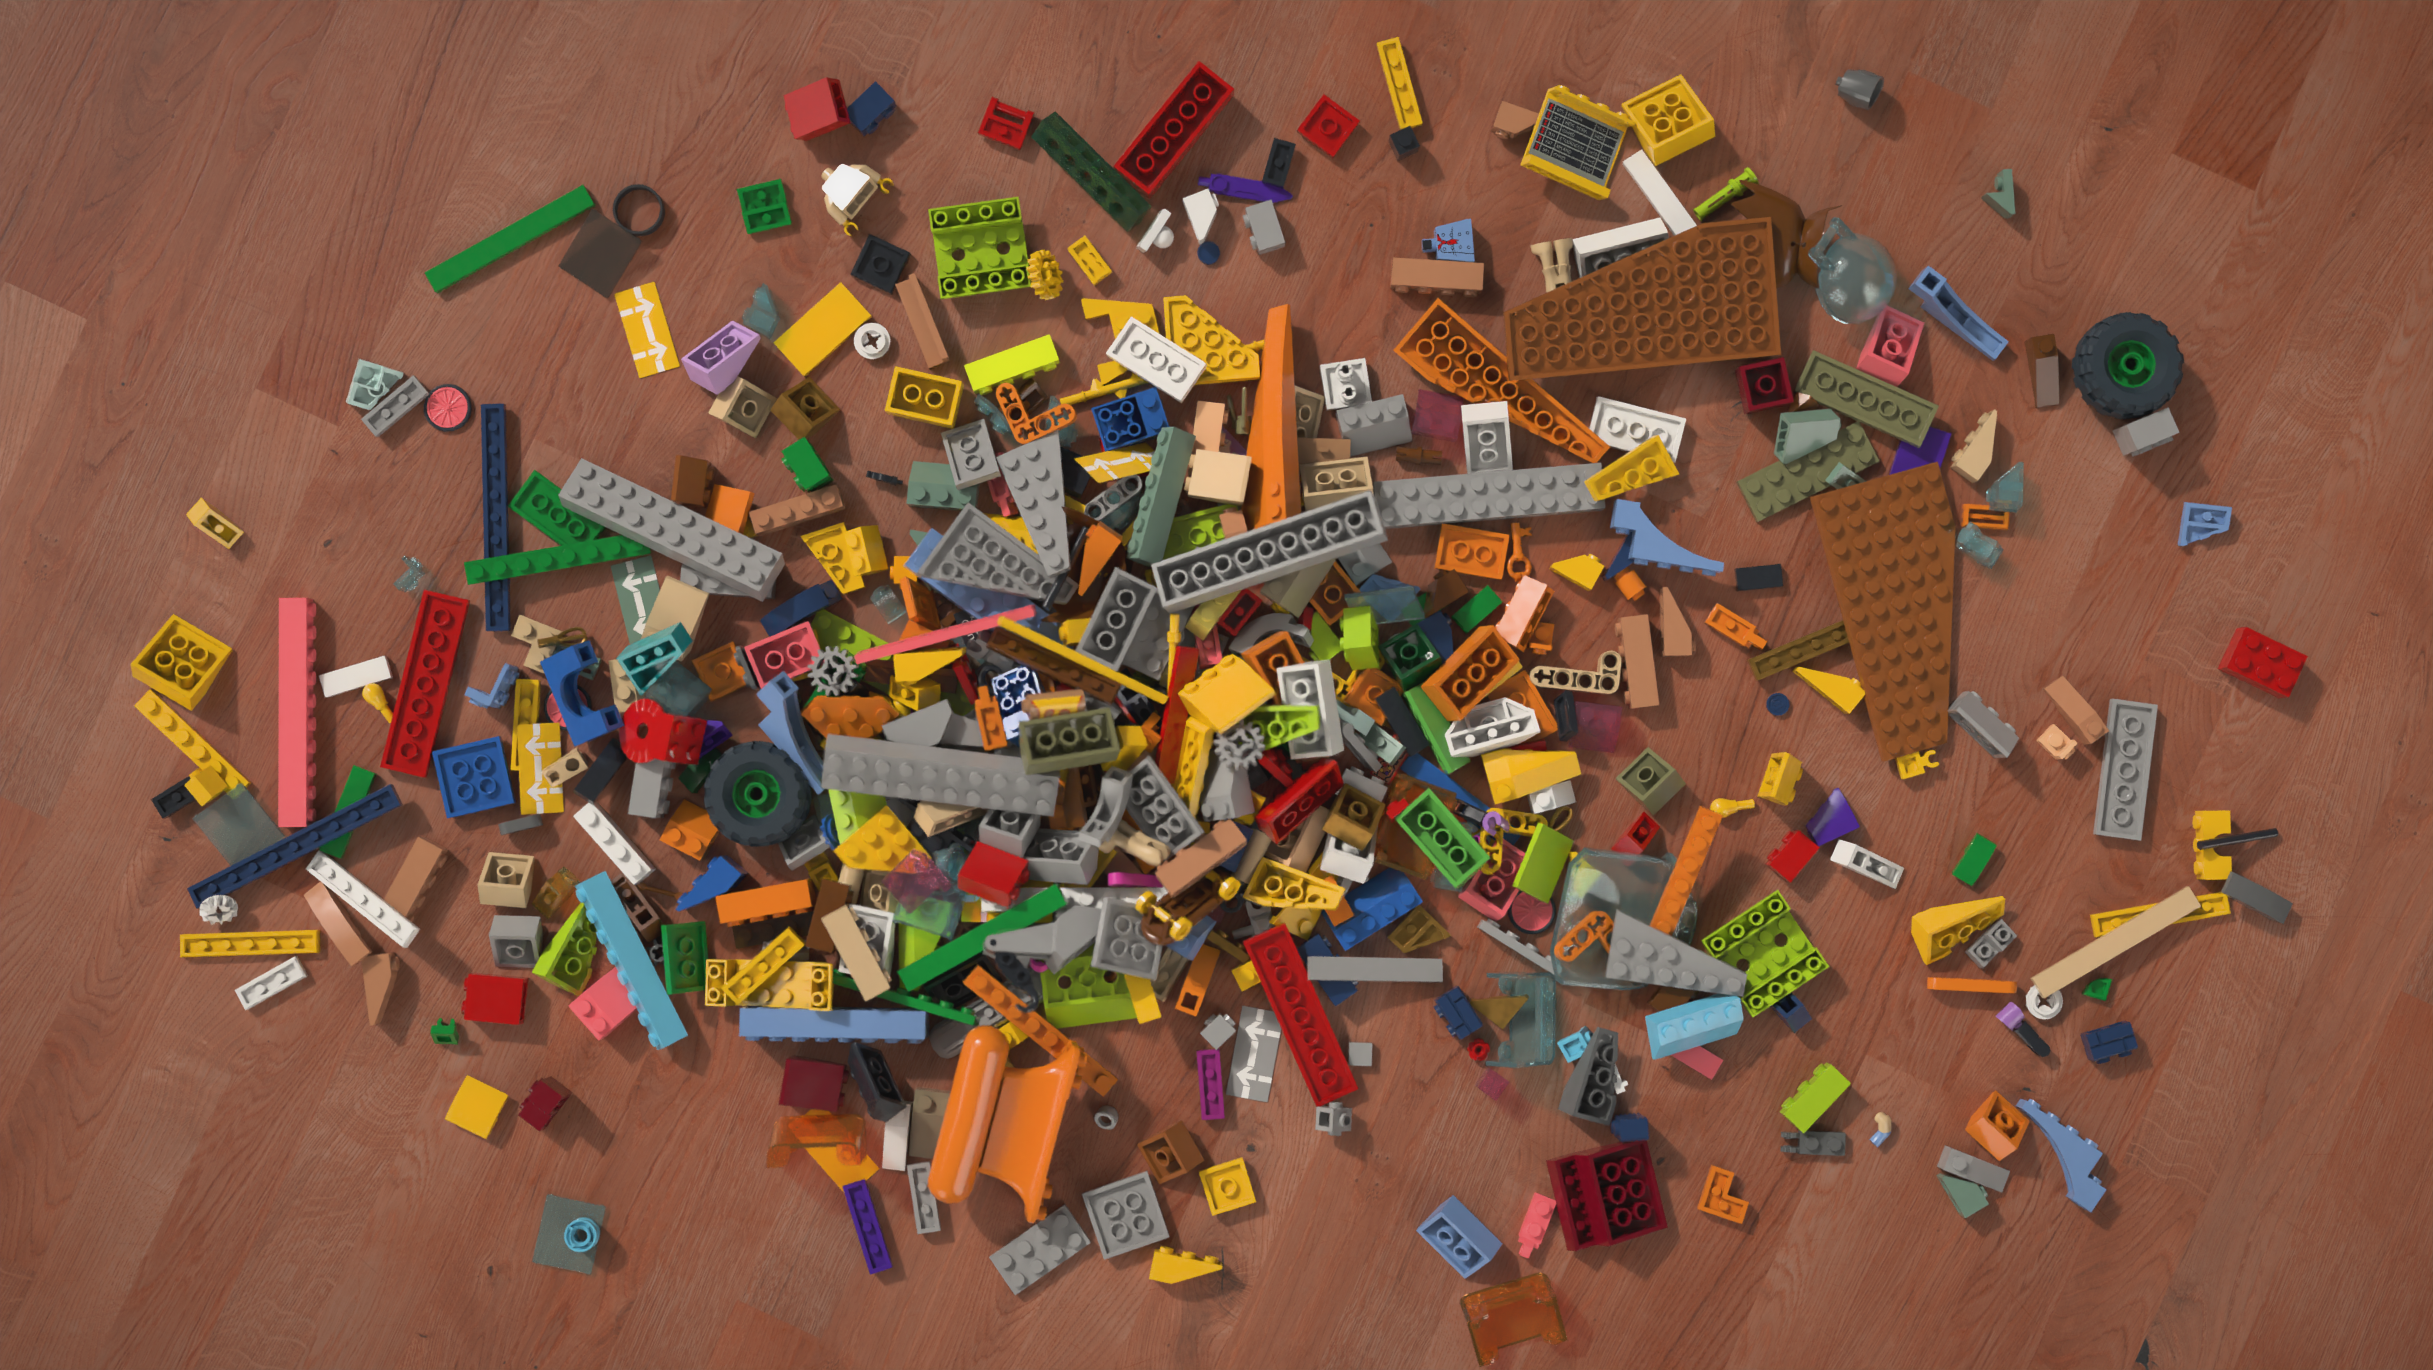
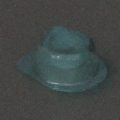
[933,843,967,895]

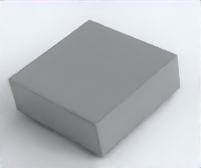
[1348,1042,1372,1066]

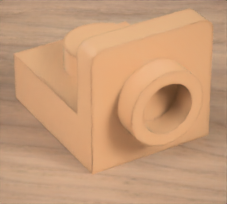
[2036,724,2077,760]

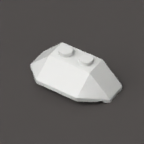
[1445,697,1540,757]

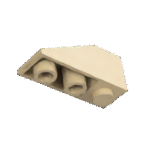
[1950,409,1997,483]

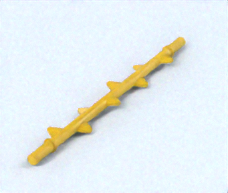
[1060,340,1264,405]

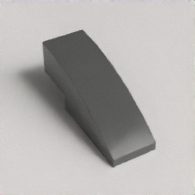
[2221,872,2293,924]

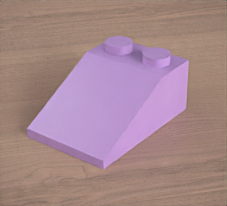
[681,320,761,395]

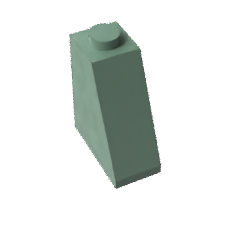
[1774,409,1841,464]

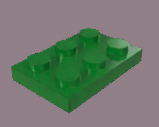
[661,921,708,995]

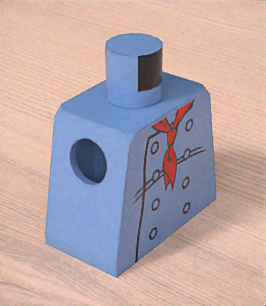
[1421,219,1475,262]

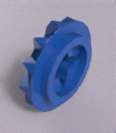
[820,814,840,850]

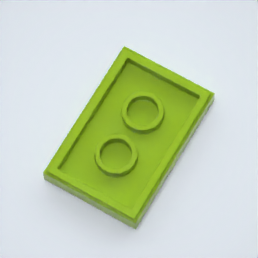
[1512,823,1574,904]

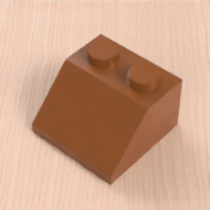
[671,455,714,508]
[1137,1120,1204,1184]

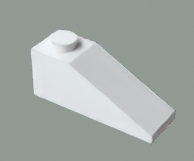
[1830,839,1904,889]
[882,1101,913,1171]

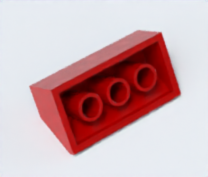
[1255,758,1344,845]

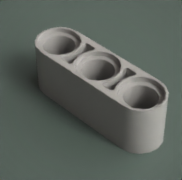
[1084,475,1142,522]

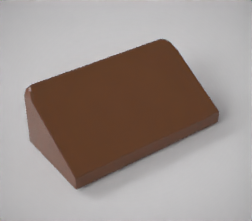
[997,378,1049,420]

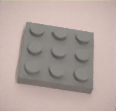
[1091,897,1162,980]
[1082,1171,1170,1260]

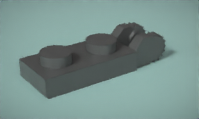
[1780,1130,1846,1156]

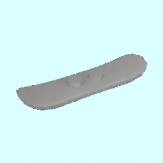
[929,967,1044,1059]

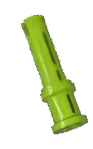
[1693,167,1759,221]

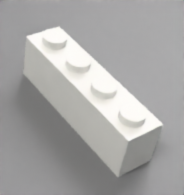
[573,801,656,885]

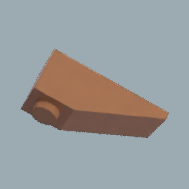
[1660,587,1696,657]
[2044,676,2109,745]
[362,952,400,1026]

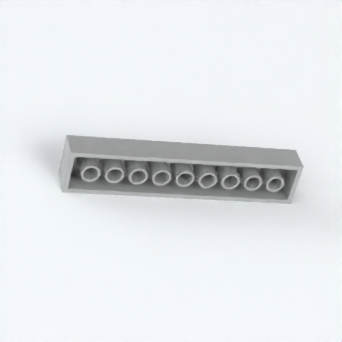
[558,458,785,602]
[1372,463,1605,529]
[1151,490,1388,613]
[821,734,1060,816]

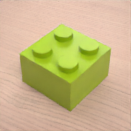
[1340,606,1379,670]

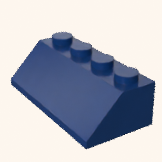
[1321,863,1423,951]

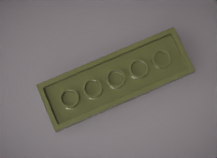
[1793,350,1939,448]
[1736,422,1879,522]

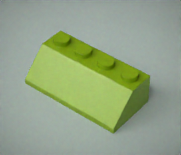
[828,789,887,844]

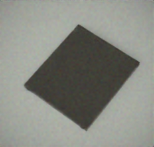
[559,209,642,298]

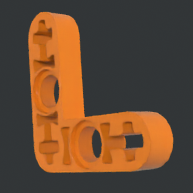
[996,383,1077,445]
[1554,911,1614,962]

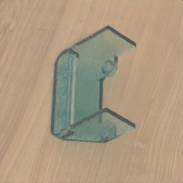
[1486,972,1556,1068]

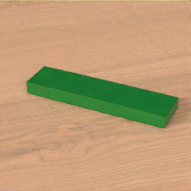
[319,765,377,859]

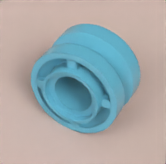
[564,1217,600,1252]

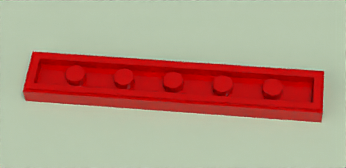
[1155,646,1200,784]

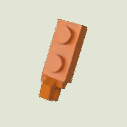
[1704,603,1767,650]
[975,685,1008,751]

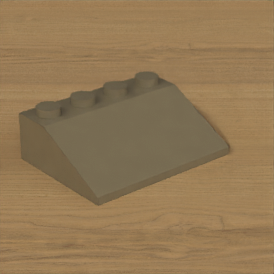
[909,1087,951,1159]

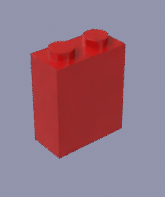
[783,77,851,141]
[958,841,1030,908]
[461,973,529,1025]

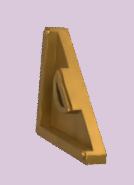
[1469,994,1529,1029]

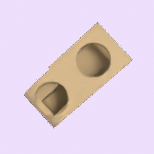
[541,747,589,787]

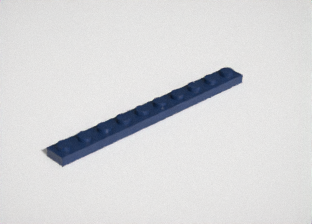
[481,403,511,632]
[187,784,403,909]

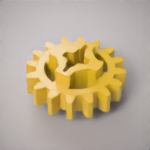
[1027,249,1063,300]

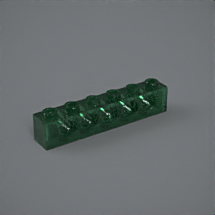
[1031,111,1152,232]

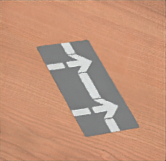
[1226,1006,1281,1102]

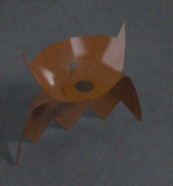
[1731,180,1842,293]
[1041,506,1134,623]

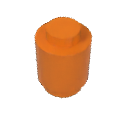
[1614,566,1646,601]

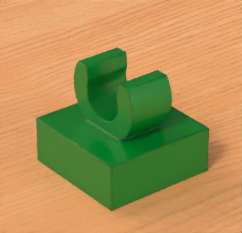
[430,1018,459,1044]

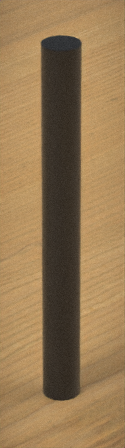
[1042,527,1088,611]
[2197,828,2278,850]

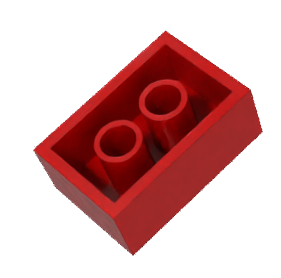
[2218,627,2308,698]

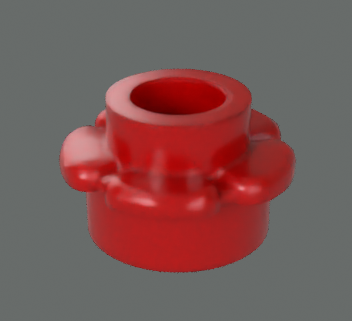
[1467,1038,1490,1061]

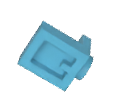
[1557,1026,1594,1063]

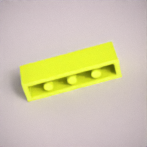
[964,334,1060,395]

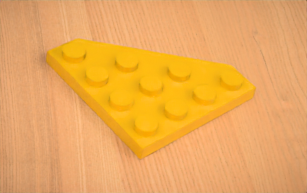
[1163,295,1260,385]

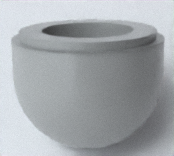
[1094,1105,1118,1130]

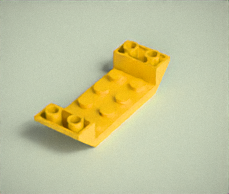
[1171,716,1217,835]
[705,959,833,1011]

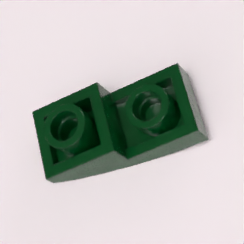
[678,747,723,794]

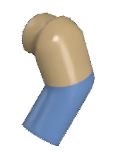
[1869,1112,1891,1147]

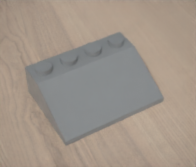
[1125,756,1204,862]

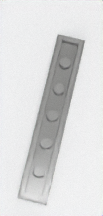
[1307,956,1443,982]

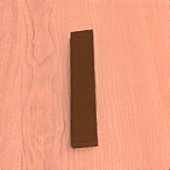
[986,626,1121,706]

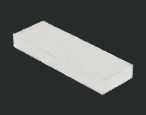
[319,656,393,698]
[235,956,308,1010]

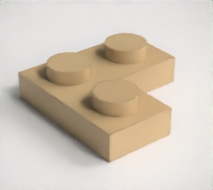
[511,615,562,674]

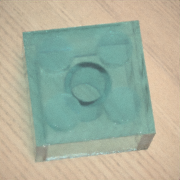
[644,661,712,717]

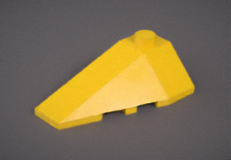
[1481,748,1581,804]
[1243,857,1346,910]
[1911,896,2005,965]

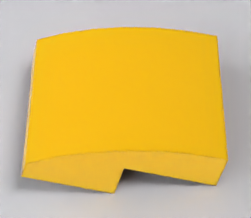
[445,1075,509,1140]

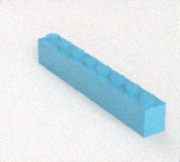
[575,871,688,1050]

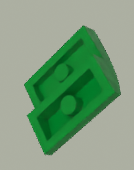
[737,178,792,234]

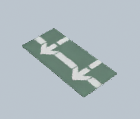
[611,556,660,644]

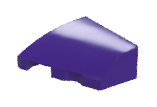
[1805,788,1860,846]

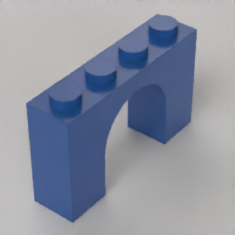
[540,640,624,747]

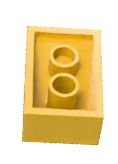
[1757,752,1803,806]

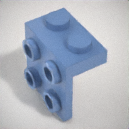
[464,663,520,709]

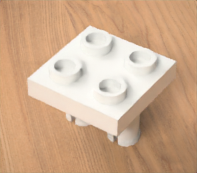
[1320,358,1372,411]

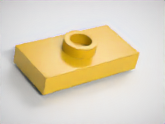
[1067,235,1112,286]

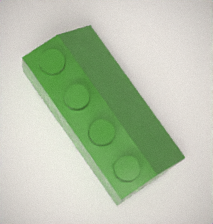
[1402,682,1471,774]
[1395,788,1490,889]

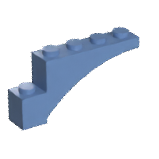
[1908,266,2009,361]
[1610,499,1724,576]
[756,671,825,795]
[2016,1098,2107,1212]

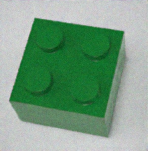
[781,436,835,493]

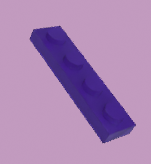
[842,1178,893,1275]

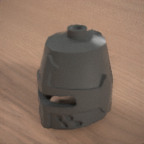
[1835,69,1884,110]

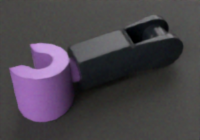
[1450,798,1510,836]
[1996,1002,2050,1057]

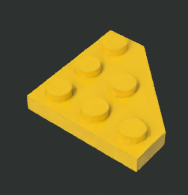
[833,805,931,874]

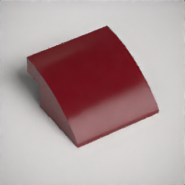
[1546,1140,1668,1251]

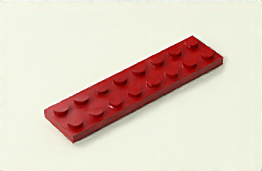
[380,590,471,778]
[1243,922,1358,1107]

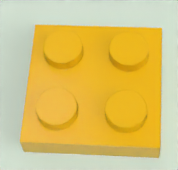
[1199,1157,1256,1216]

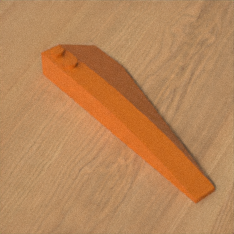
[1393,297,1610,463]
[1241,304,1301,531]

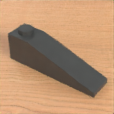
[1558,1026,1618,1126]

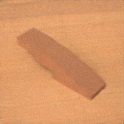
[304,881,372,967]

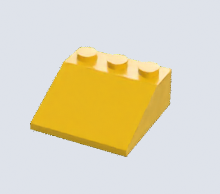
[1621,74,1715,166]
[131,614,232,711]
[1178,654,1276,734]

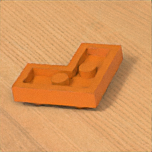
[1697,1165,1749,1224]

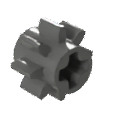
[646,939,664,966]

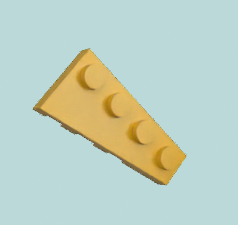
[1584,435,1679,501]

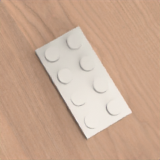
[1106,317,1207,403]
[1589,396,1686,463]

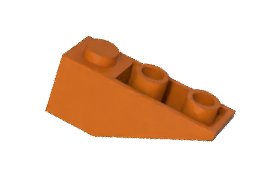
[1175,944,1221,1016]

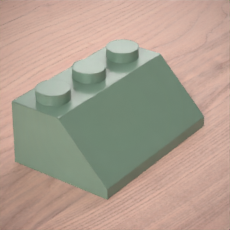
[906,461,980,511]

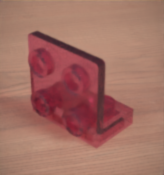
[882,849,952,914]

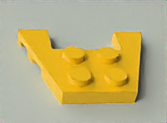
[1081,298,1159,385]

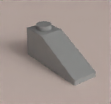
[1937,1145,2010,1192]

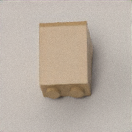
[1184,449,1252,507]

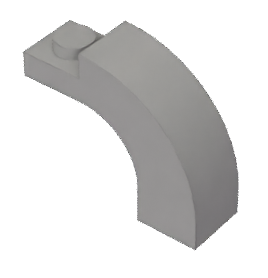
[1229,613,1314,661]
[1078,766,1133,847]

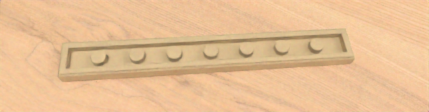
[2030,886,2201,998]

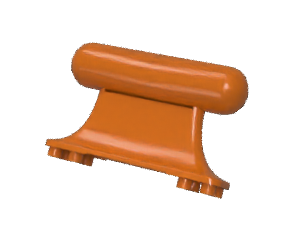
[928,1026,1087,1223]

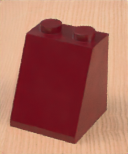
[778,1055,850,1112]

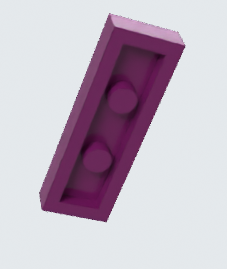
[1197,1049,1225,1120]

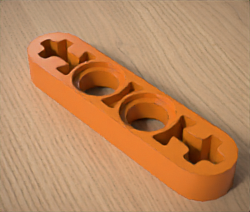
[1927,977,2017,993]

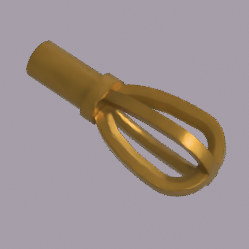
[537,627,587,648]
[1548,805,1573,832]

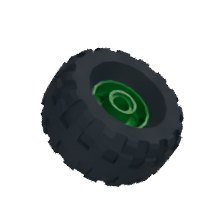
[2072,312,2184,419]
[704,741,812,847]

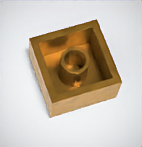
[1322,783,1385,851]

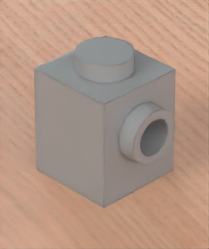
[1200,1013,1236,1050]

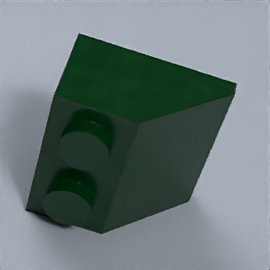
[1378,624,1442,692]

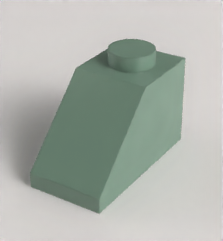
[1936,1173,1989,1218]

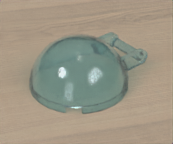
[1808,217,1897,324]

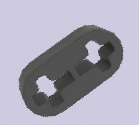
[498,814,543,836]

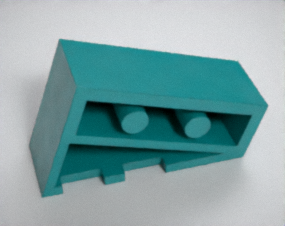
[616,622,693,696]

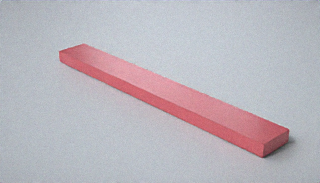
[854,604,1037,664]

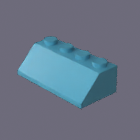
[1645,993,1744,1060]

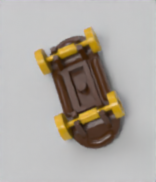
[1136,867,1240,945]

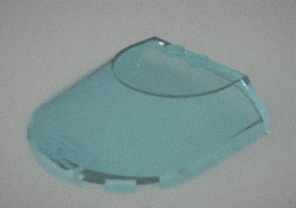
[1550,847,1697,990]

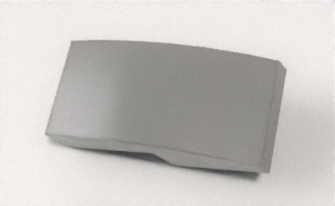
[1965,919,2017,969]

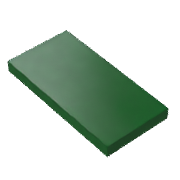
[508,470,606,546]

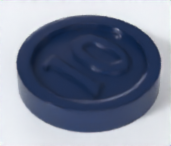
[1197,241,1220,265]
[1766,693,1790,716]

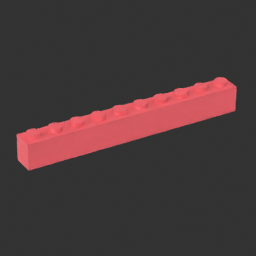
[278,598,316,827]

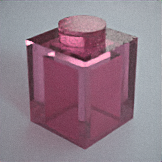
[1475,1067,1509,1101]

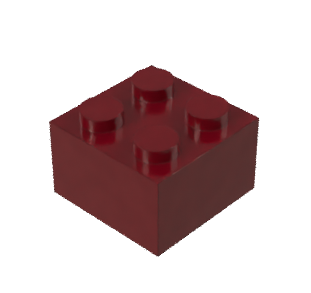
[1735,357,1794,415]

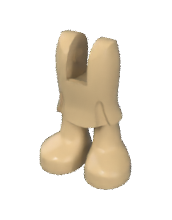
[1531,238,1573,293]
[1099,819,1171,867]

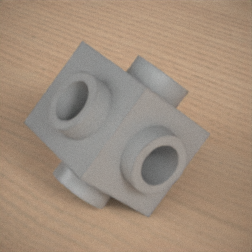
[1315,1102,1352,1136]

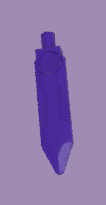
[1198,174,1292,203]

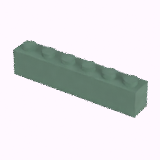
[1126,427,1196,567]

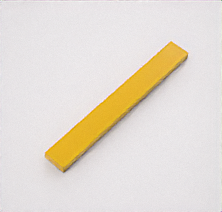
[997,616,1168,704]

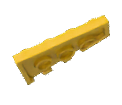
[1269,852,1338,941]

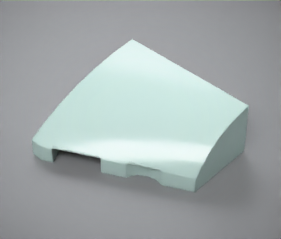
[346,359,404,410]
[1336,699,1375,736]

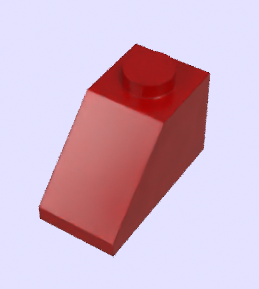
[1611,812,1660,865]

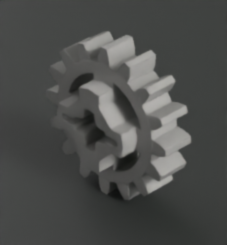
[808,646,859,696]
[1214,720,1265,771]

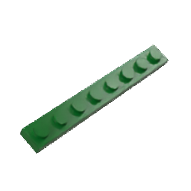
[464,535,651,585]
[833,968,981,1026]

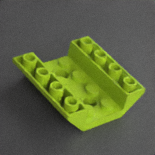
[928,197,1031,299]
[1701,890,1829,1017]
[1039,942,1137,1029]

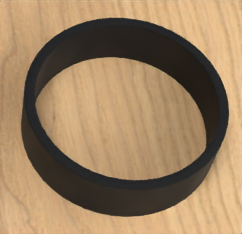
[613,184,665,236]

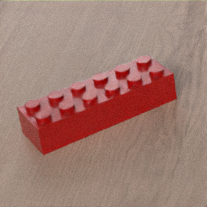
[1113,61,1234,200]

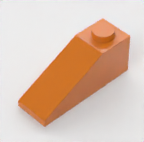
[1078,521,1123,596]

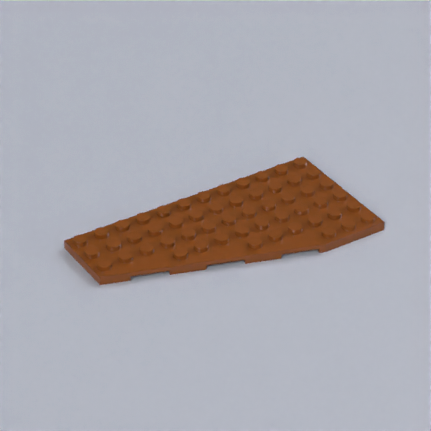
[1503,217,1781,381]
[1810,462,1955,761]

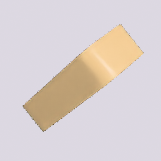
[1528,651,1621,695]

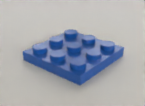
[432,736,516,819]

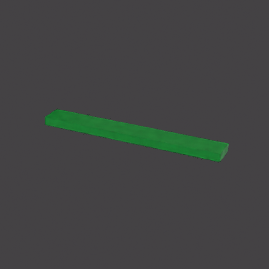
[424,185,596,293]
[897,883,1068,992]

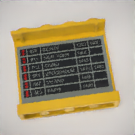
[1520,85,1636,200]

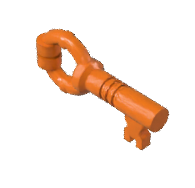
[1506,523,1532,582]

